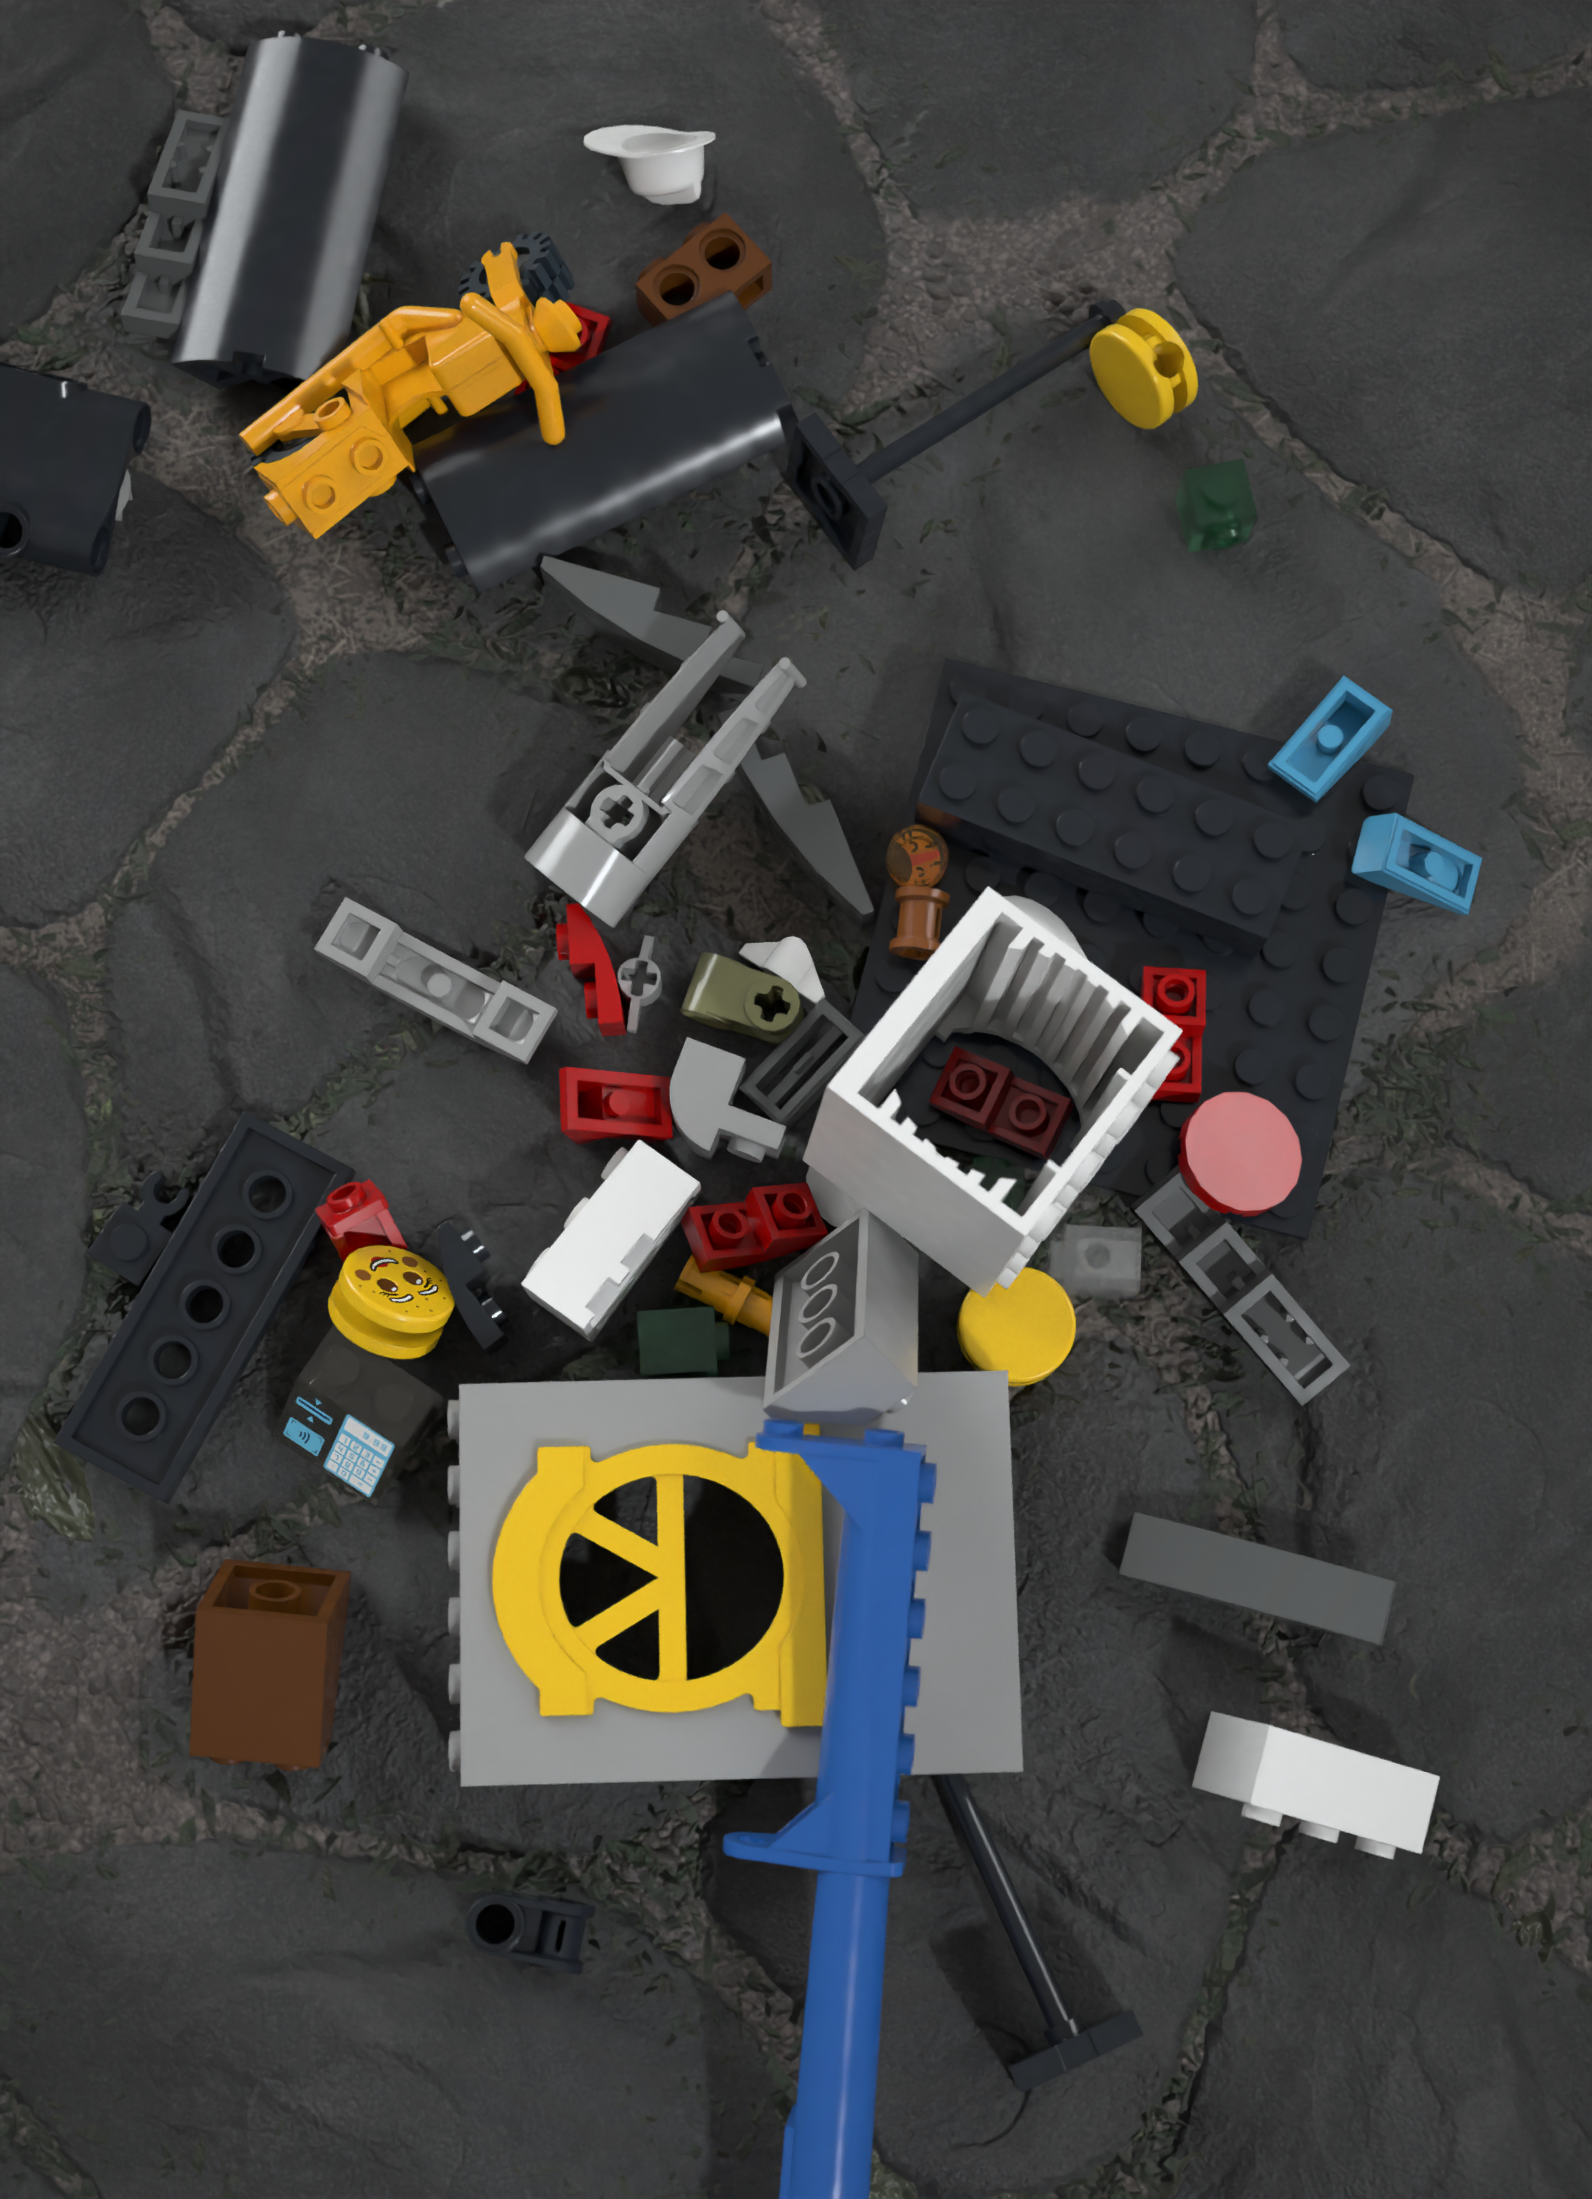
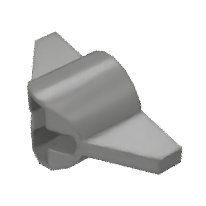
[618,935,662,1034]

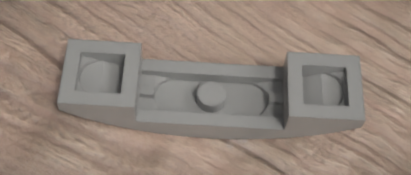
[314,897,558,1065]

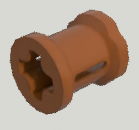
[889,886,950,961]

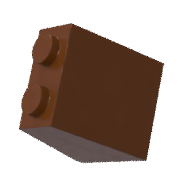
[189,1559,351,1771]

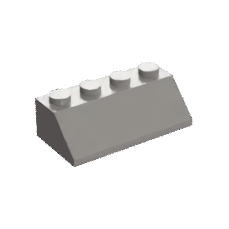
[763,1207,919,1426]

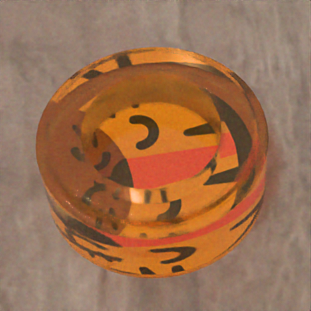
[886,825,949,887]

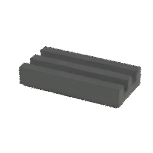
[739,998,866,1132]

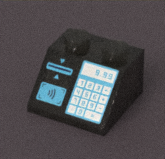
[271,1325,448,1506]

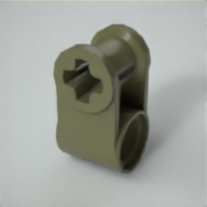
[680,952,804,1044]

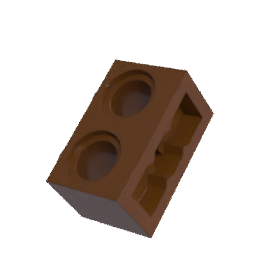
[635,212,772,327]

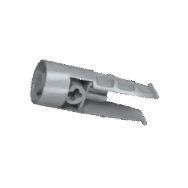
[524,610,807,928]

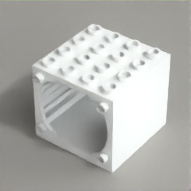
[802,886,1183,1298]

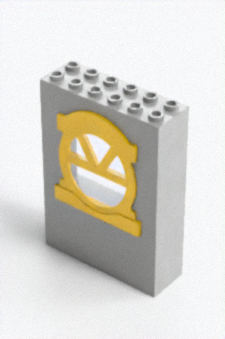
[447,1370,1023,1786]

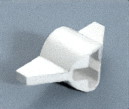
[739,936,825,1005]

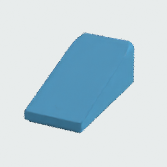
[1267,676,1393,803]
[1351,813,1482,915]

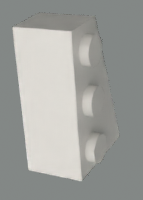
[521,1139,702,1343]
[1192,1711,1440,1860]

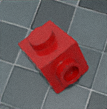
[314,1179,408,1264]

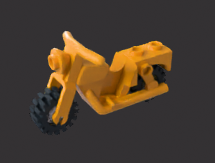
[239,231,582,540]

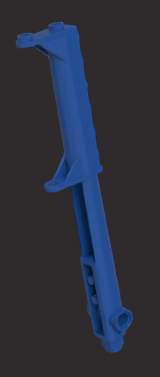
[723,1419,937,2199]

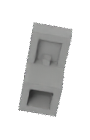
[669,1037,787,1163]

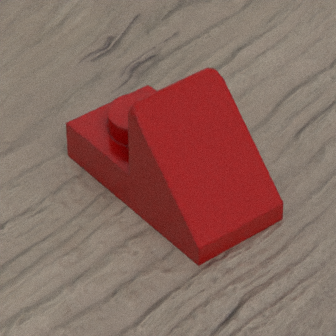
[559,1067,673,1145]

